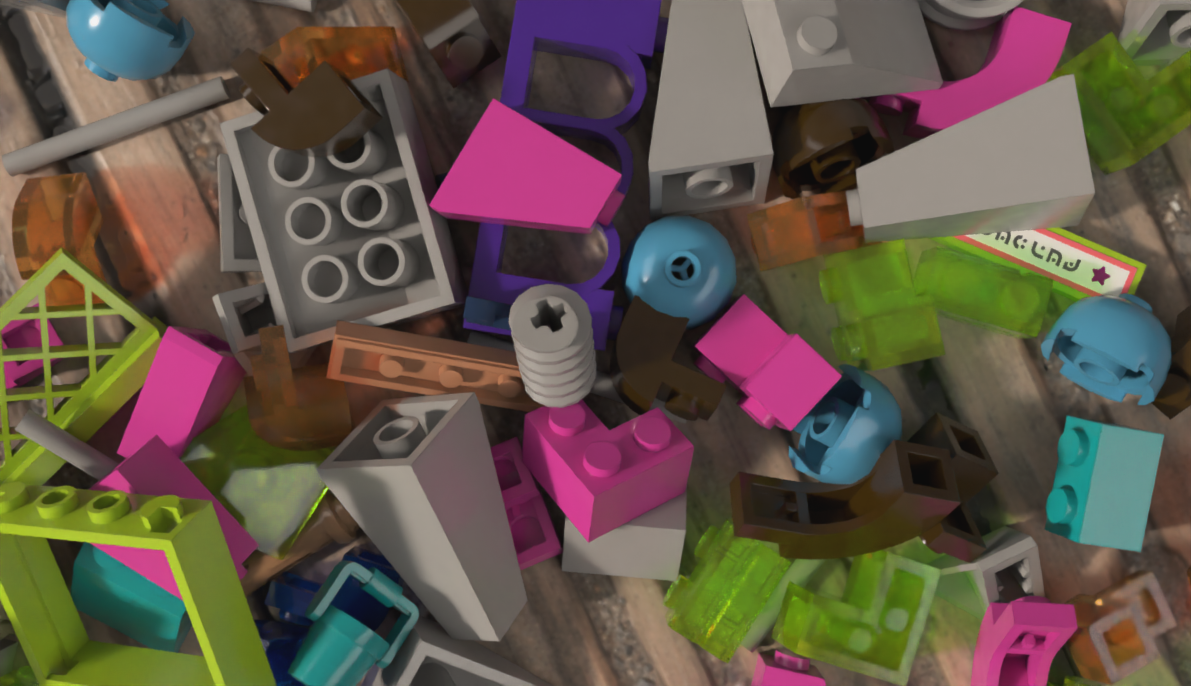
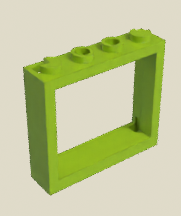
[0,481,277,686]

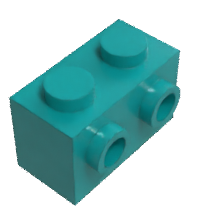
[1044,416,1164,552]

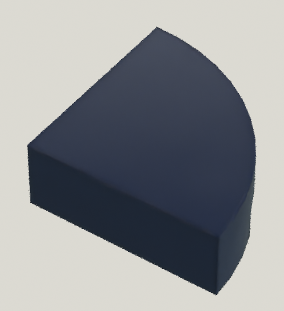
[463,296,512,330]

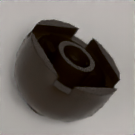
[771,98,895,201]

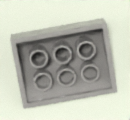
[742,0,943,107]
[219,68,468,354]

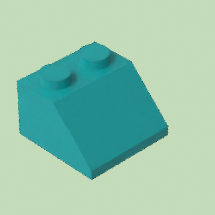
[71,542,192,653]

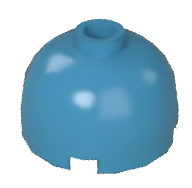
[66,0,195,82]
[621,215,737,330]
[1041,293,1171,405]
[789,364,902,484]

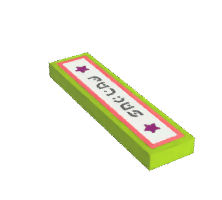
[929,227,1147,302]

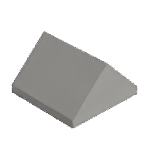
[562,486,687,581]

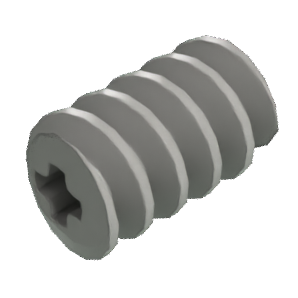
[508,284,597,408]

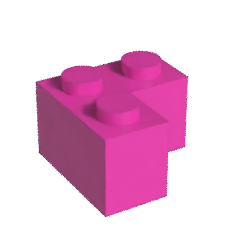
[691,294,842,431]
[522,400,694,543]

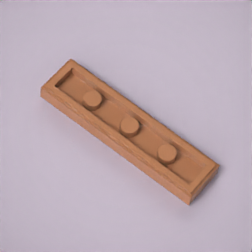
[326,320,545,412]

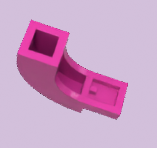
[861,6,1072,139]
[971,596,1078,686]

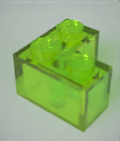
[1046,31,1191,176]
[819,238,946,371]
[771,549,942,686]

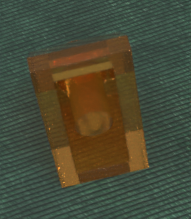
[260,26,409,87]
[747,190,883,272]

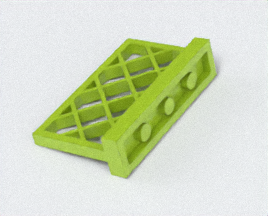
[0,247,168,486]

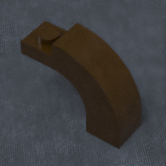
[729,439,961,560]

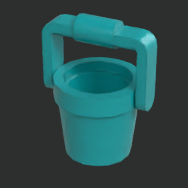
[287,560,419,686]

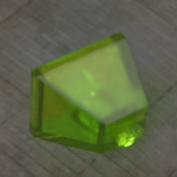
[180,397,334,560]

